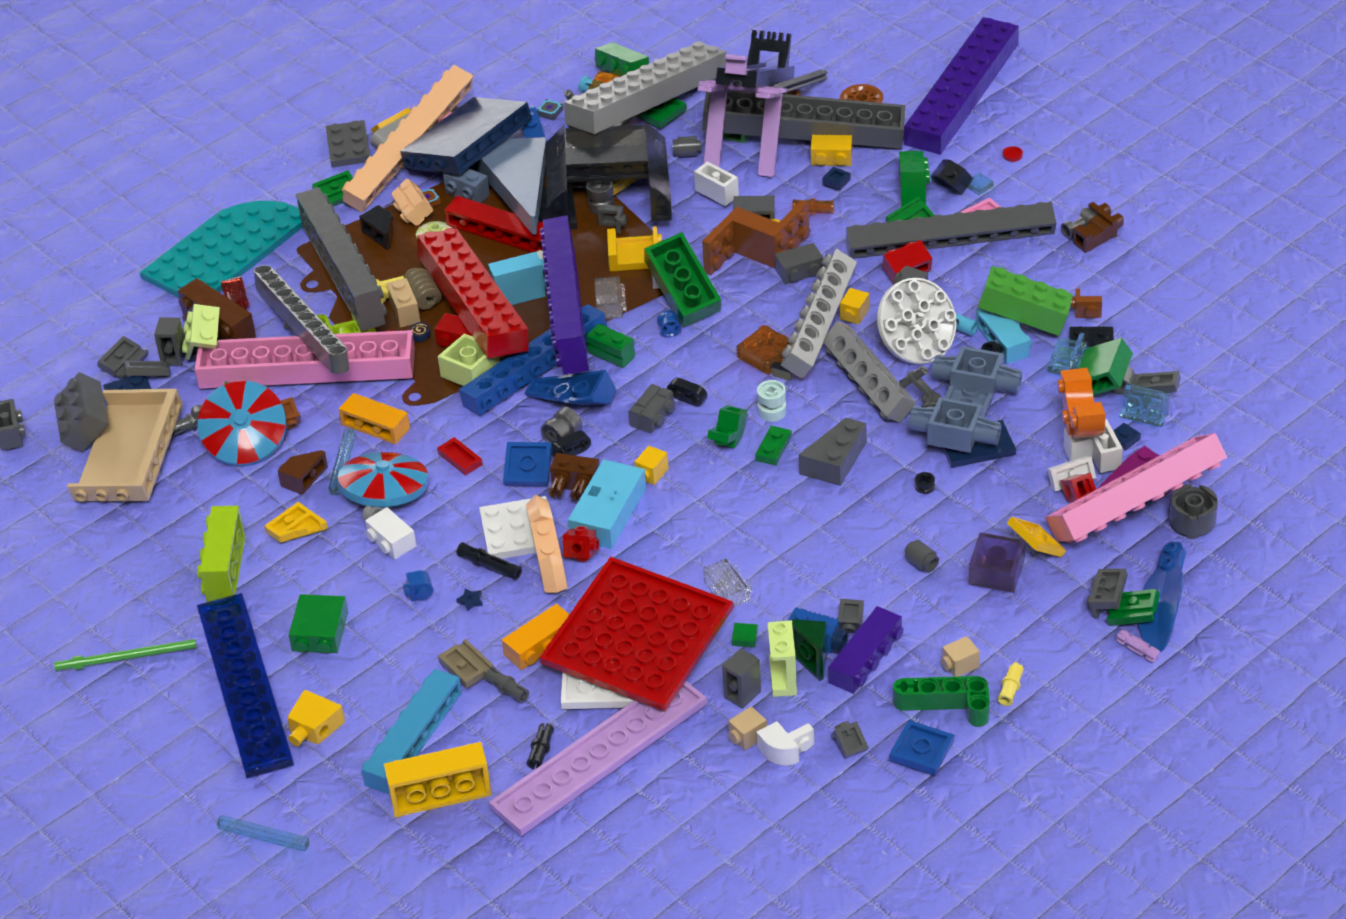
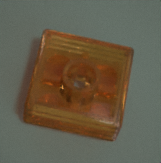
[736,325,790,374]

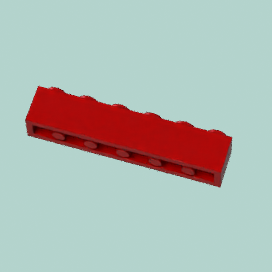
[445,196,544,253]

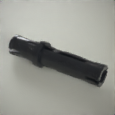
[456,542,522,580]

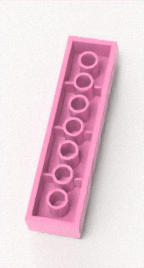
[1045,433,1227,543]

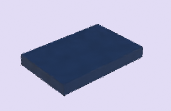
[942,420,1016,468]

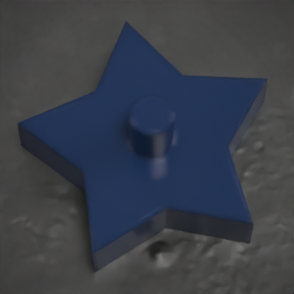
[456,588,483,611]

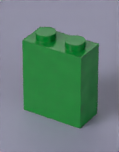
[1078,338,1133,396]
[288,594,348,653]

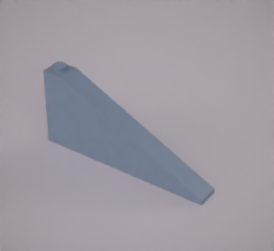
[474,137,546,234]

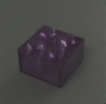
[968,532,1026,593]

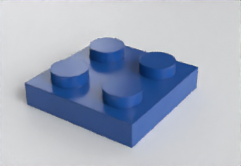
[503,442,552,486]
[889,720,954,776]

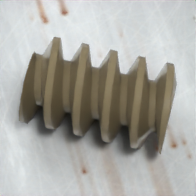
[404,268,442,310]

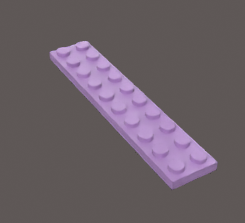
[489,681,707,836]

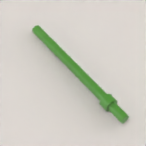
[54,639,197,671]

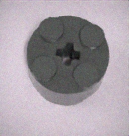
[1169,484,1218,539]

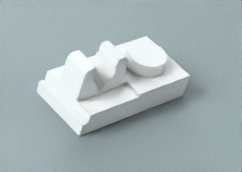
[1047,456,1096,492]

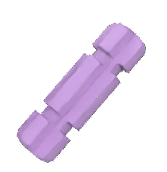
[1117,629,1160,662]

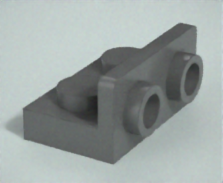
[1087,568,1128,618]

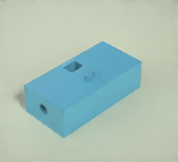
[568,459,646,549]

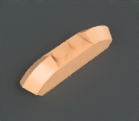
[526,494,567,593]

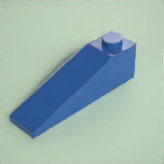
[525,370,616,406]

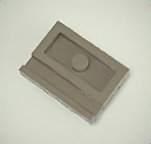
[438,639,494,689]

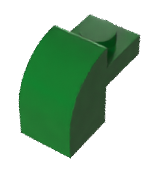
[707,405,748,448]

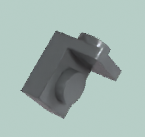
[831,721,869,759]

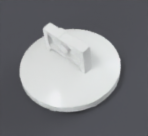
[877,278,956,364]

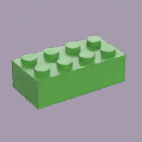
[978,266,1073,336]

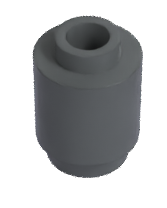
[673,136,702,157]
[905,540,939,572]

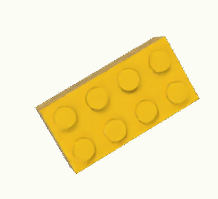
[384,742,492,818]

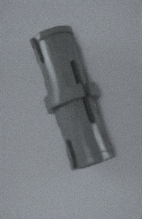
[484,667,529,703]

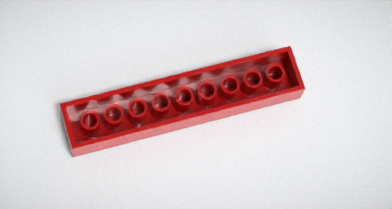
[417,228,528,359]

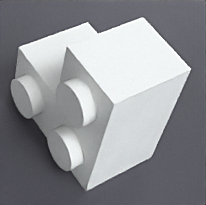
[1063,419,1123,473]

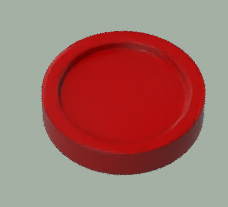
[1003,146,1023,162]

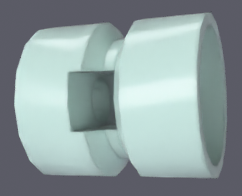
[757,380,786,422]

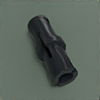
[526,723,554,769]

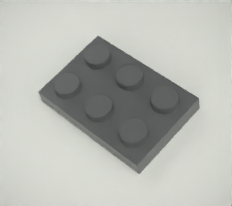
[326,120,370,167]

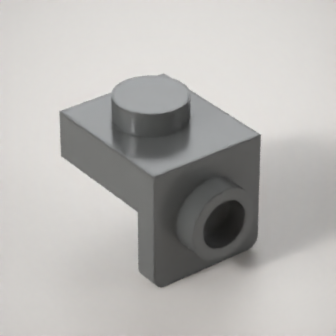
[597,205,627,234]
[837,599,864,633]

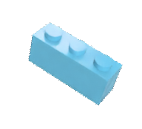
[976,309,1032,365]

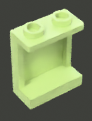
[768,620,797,697]

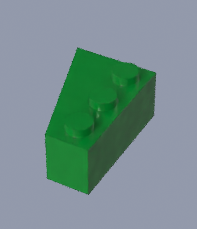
[899,151,930,207]

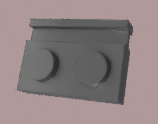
[97,336,148,379]

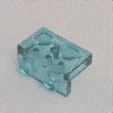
[1047,333,1087,375]

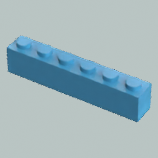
[361,669,462,794]

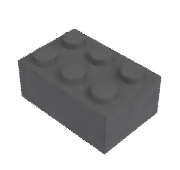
[54,372,108,453]

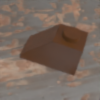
[278,450,328,495]

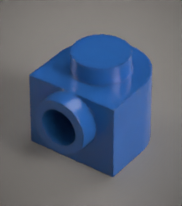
[403,570,433,602]

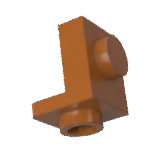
[1071,289,1102,318]
[281,397,301,429]

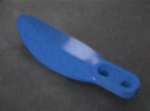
[1138,542,1186,652]

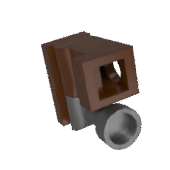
[1061,202,1124,253]

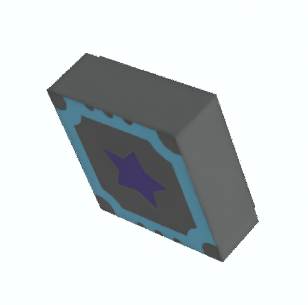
[537,99,563,120]

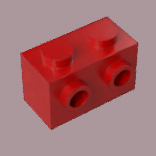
[882,240,933,285]

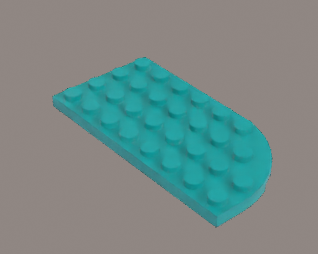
[140,201,302,298]

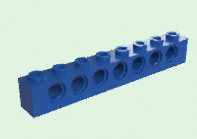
[459,304,607,416]

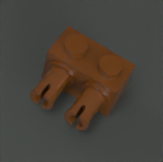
[548,453,600,501]

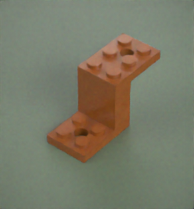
[702,200,810,276]

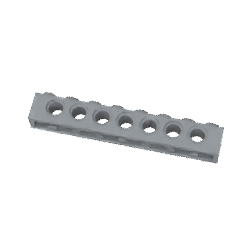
[781,248,857,379]

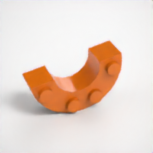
[1057,368,1106,439]

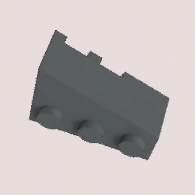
[799,418,867,486]

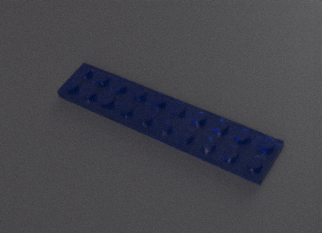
[197,593,294,779]

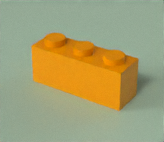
[339,393,410,445]
[502,603,569,671]

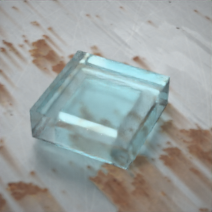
[967,172,994,196]

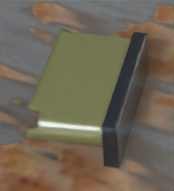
[771,361,792,381]

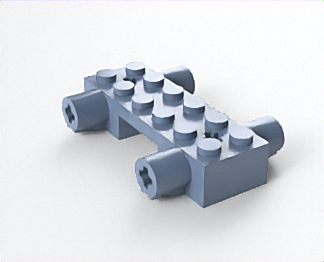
[908,346,1022,453]

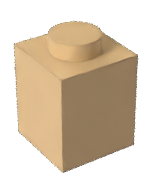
[941,636,980,677]
[728,706,767,751]

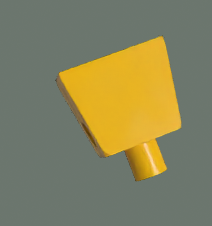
[287,690,345,746]

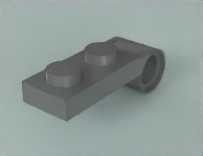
[1113,366,1181,395]

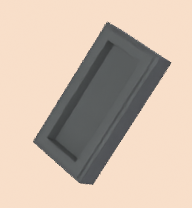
[124,361,169,376]

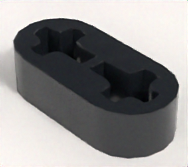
[667,377,708,407]
[552,430,591,457]

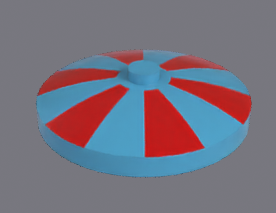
[197,381,287,467]
[338,452,428,507]

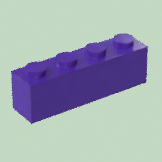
[828,606,904,694]

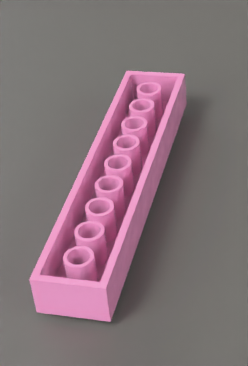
[195,330,415,389]

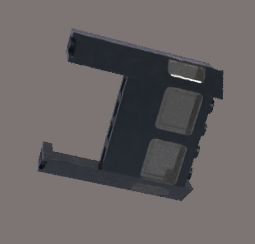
[545,121,672,221]

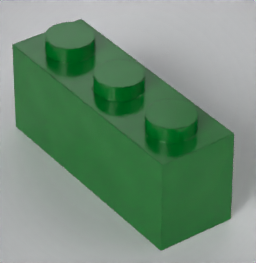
[595,42,649,76]

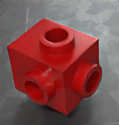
[562,526,599,561]

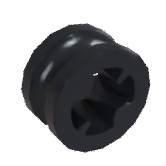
[915,472,935,494]

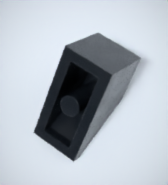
[931,159,973,195]
[359,205,393,250]

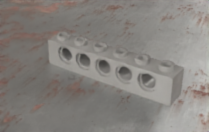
[823,321,916,423]

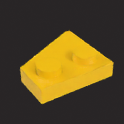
[264,502,328,543]

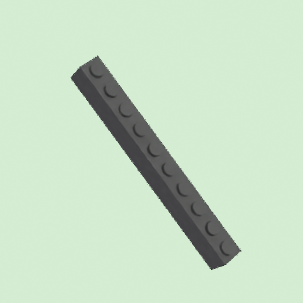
[845,202,1057,259]

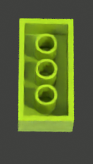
[197,505,246,604]

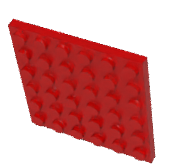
[539,556,734,711]

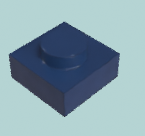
[822,167,851,190]
[1113,423,1141,451]

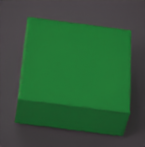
[732,623,758,647]

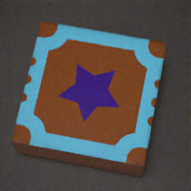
[422,188,441,207]

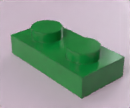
[755,425,792,466]

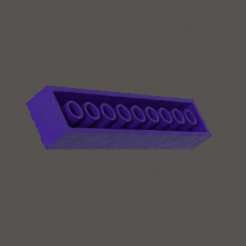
[904,17,1019,155]
[540,215,589,375]

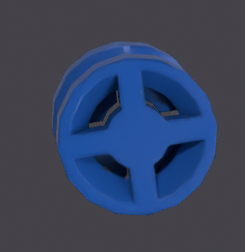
[657,310,681,338]

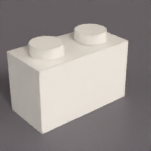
[694,161,739,206]
[365,507,417,560]

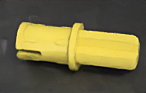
[997,662,1024,706]

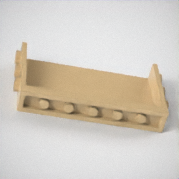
[67,389,183,502]

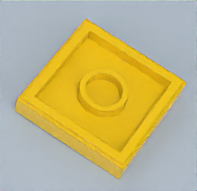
[1007,517,1066,557]

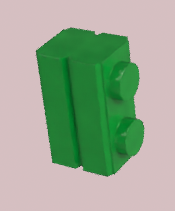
[587,324,635,368]

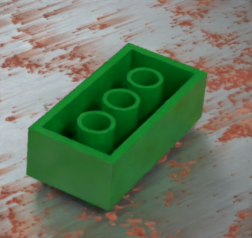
[644,232,721,328]

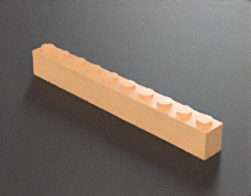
[342,65,474,213]

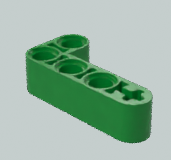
[893,676,990,727]

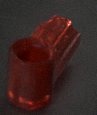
[220,276,249,310]

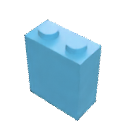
[488,252,547,305]

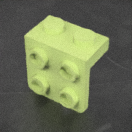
[182,304,220,360]

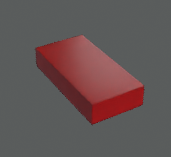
[437,437,483,476]

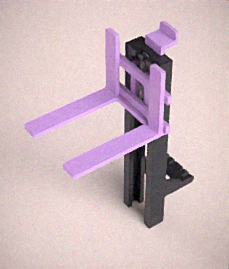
[697,30,795,177]

